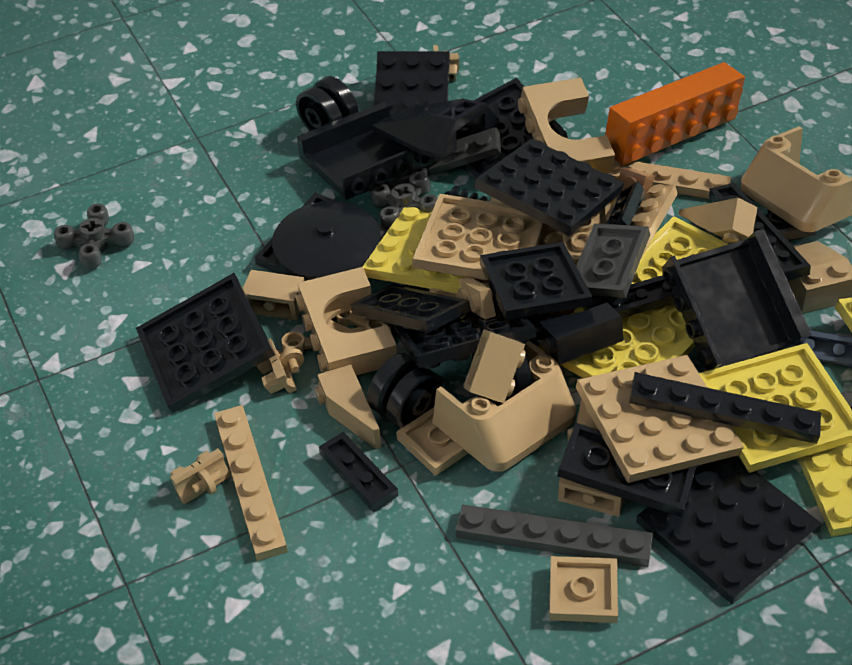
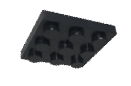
[374,51,450,115]
[480,242,592,320]

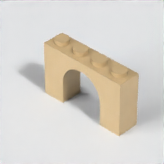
[518,77,615,173]
[295,267,397,375]

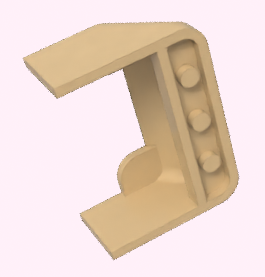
[741,126,852,232]
[433,340,576,472]

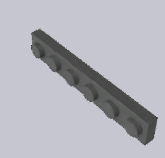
[456,504,653,567]

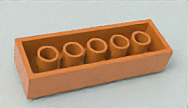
[605,62,745,166]

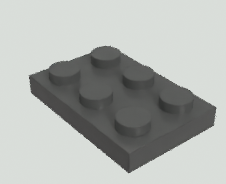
[576,224,651,298]

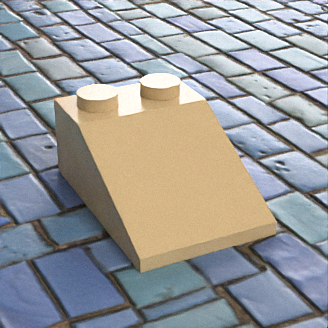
[788,241,852,314]

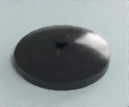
[272,201,381,281]

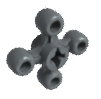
[370,172,438,229]
[54,203,135,269]

